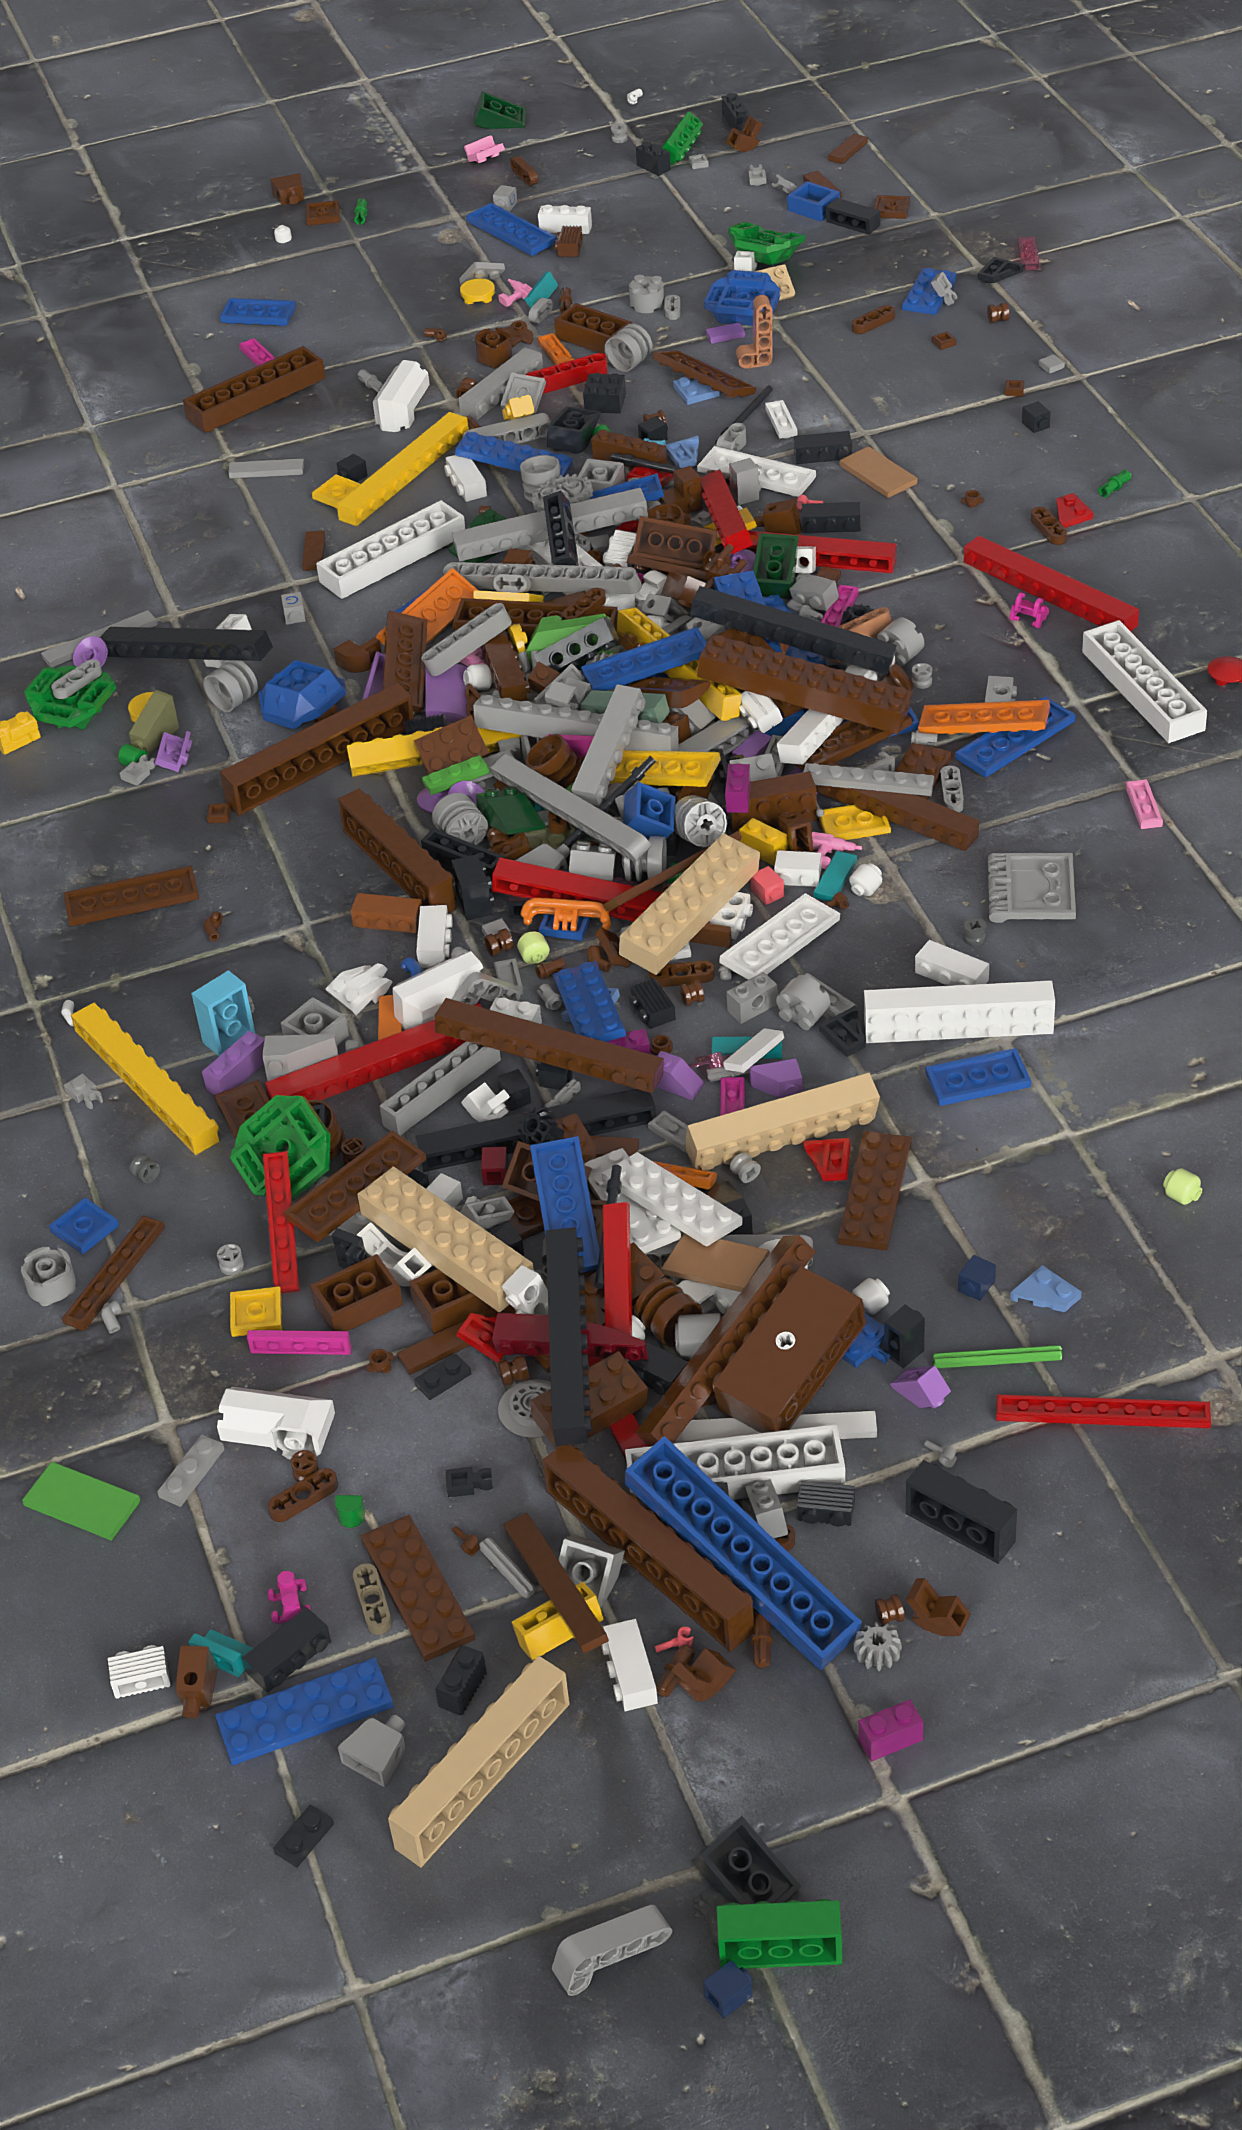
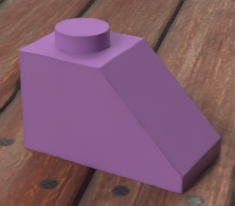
[656,1051,704,1100]
[750,1058,803,1099]
[890,1365,951,1409]

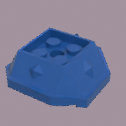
[704,270,781,326]
[258,659,346,729]

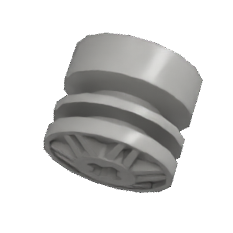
[605,324,653,372]
[520,455,561,502]
[203,660,258,712]
[432,793,488,845]
[674,795,727,847]
[622,836,667,882]

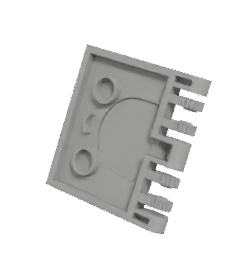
[988,853,1076,923]

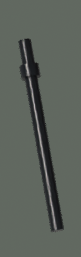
[715,385,773,444]
[611,452,708,477]
[560,756,656,848]
[594,1165,622,1289]

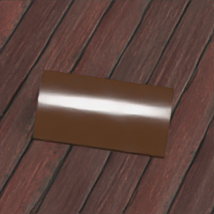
[628,677,711,708]

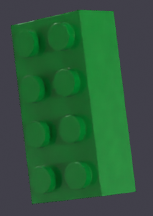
[717,1899,842,1969]

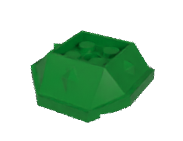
[728,221,806,265]
[24,666,116,730]
[230,1095,331,1201]

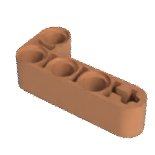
[736,295,772,368]
[824,607,892,663]

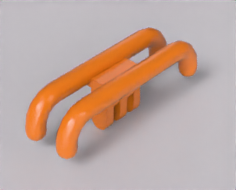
[521,898,611,931]

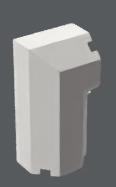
[373,360,430,432]
[393,951,489,1030]
[217,1387,335,1459]

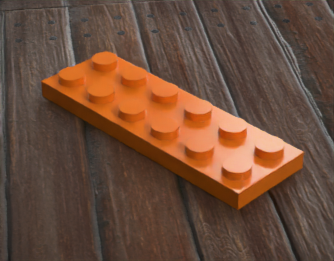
[376,568,479,645]
[918,700,1050,735]

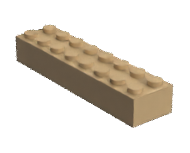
[619,833,760,975]
[685,1073,880,1171]
[357,1166,534,1313]
[388,1656,570,1867]

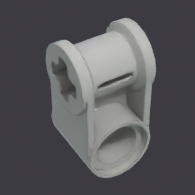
[716,423,747,452]

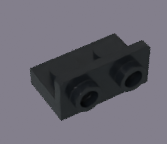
[332,1228,367,1269]

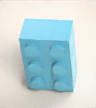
[191,970,255,1056]

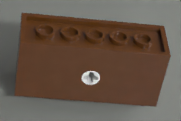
[713,1266,866,1433]

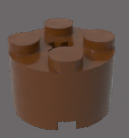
[475,328,513,368]

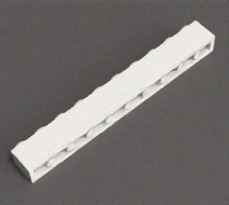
[777,656,895,764]

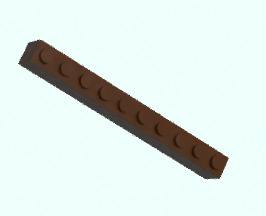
[435,998,664,1093]
[636,1235,816,1447]

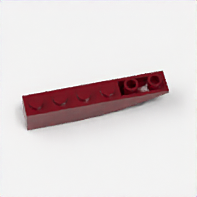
[492,1313,649,1361]

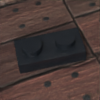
[414,1353,471,1400]
[273,1805,334,1868]

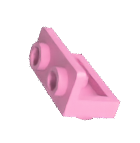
[464,135,505,163]

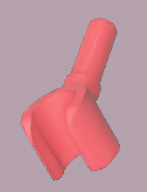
[797,495,823,510]
[654,1627,694,1653]

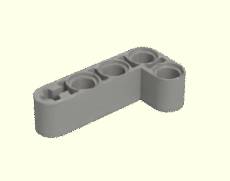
[552,1905,672,1996]

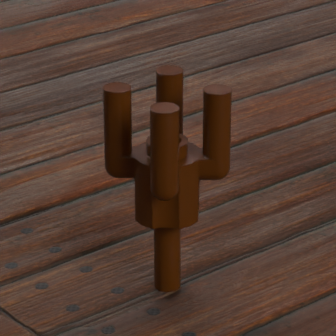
[704,544,747,589]

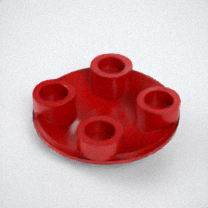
[1207,656,1242,686]

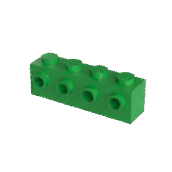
[662,111,703,166]

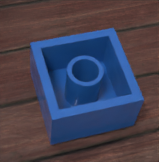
[623,782,675,840]

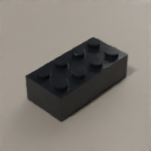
[906,1460,1017,1564]

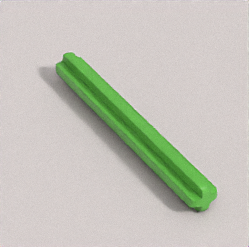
[933,1345,1062,1368]

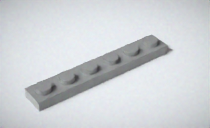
[804,763,934,796]

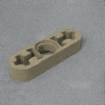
[353,1563,392,1635]

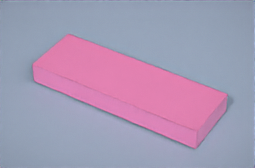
[1125,779,1163,829]

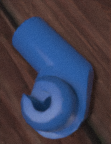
[401,957,423,977]

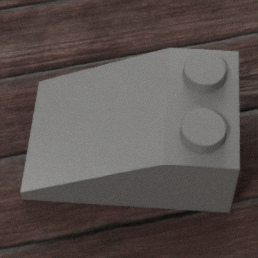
[262,1034,339,1081]

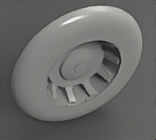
[498,1379,551,1438]

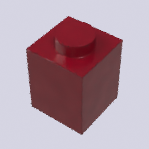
[481,1147,508,1185]

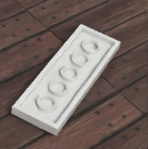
[697,446,816,497]
[719,893,840,980]
[584,1148,681,1253]
[602,1152,742,1247]

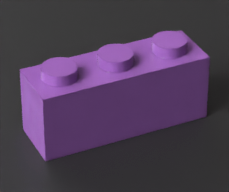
[202,1030,265,1095]

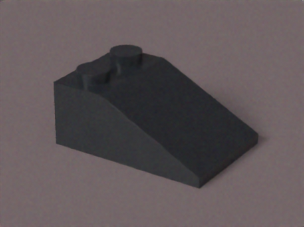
[547,406,601,454]
[698,1181,753,1235]
[691,1816,801,1905]

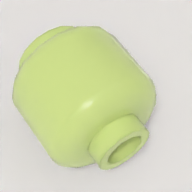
[517,931,550,964]
[1163,1168,1202,1205]

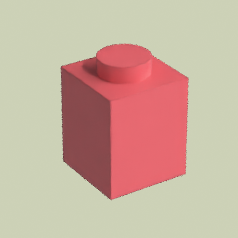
[750,866,784,905]

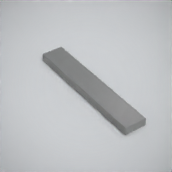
[41,610,158,667]

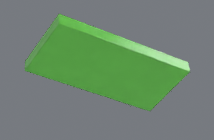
[22,1462,141,1541]

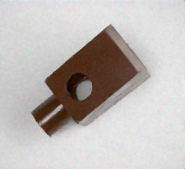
[270,173,304,205]
[754,499,802,535]
[778,811,814,852]
[176,1646,218,1718]

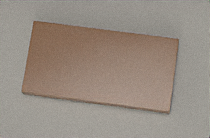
[840,446,917,498]
[661,1233,770,1292]

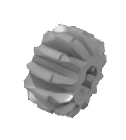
[854,1621,902,1671]

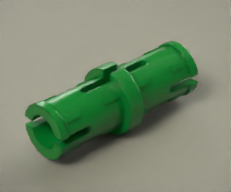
[354,199,367,225]
[1098,469,1132,498]

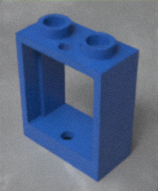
[787,181,840,222]

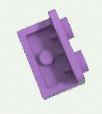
[155,731,192,772]

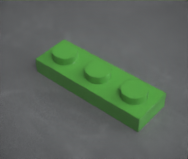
[422,755,489,796]

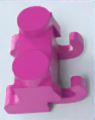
[1009,592,1049,629]
[267,1571,311,1624]

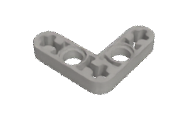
[452,972,521,1005]

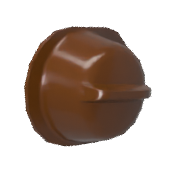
[881,664,913,691]

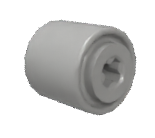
[675,1313,722,1361]

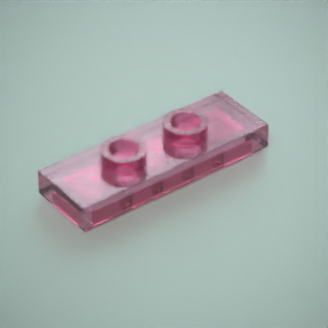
[1018,237,1040,270]

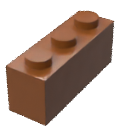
[351,893,422,933]

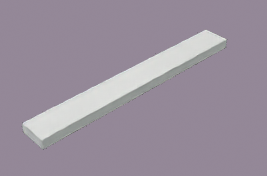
[674,1411,877,1444]

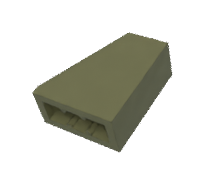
[129,690,179,755]

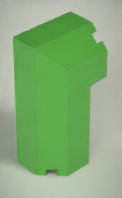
[526,614,616,665]

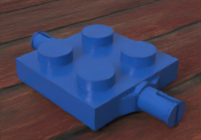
[842,1313,890,1368]

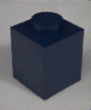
[958,1255,996,1301]
[703,1960,752,2019]

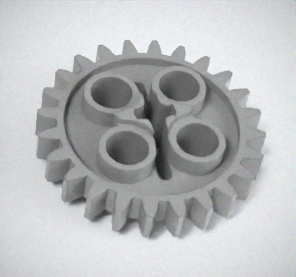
[531,474,594,512]

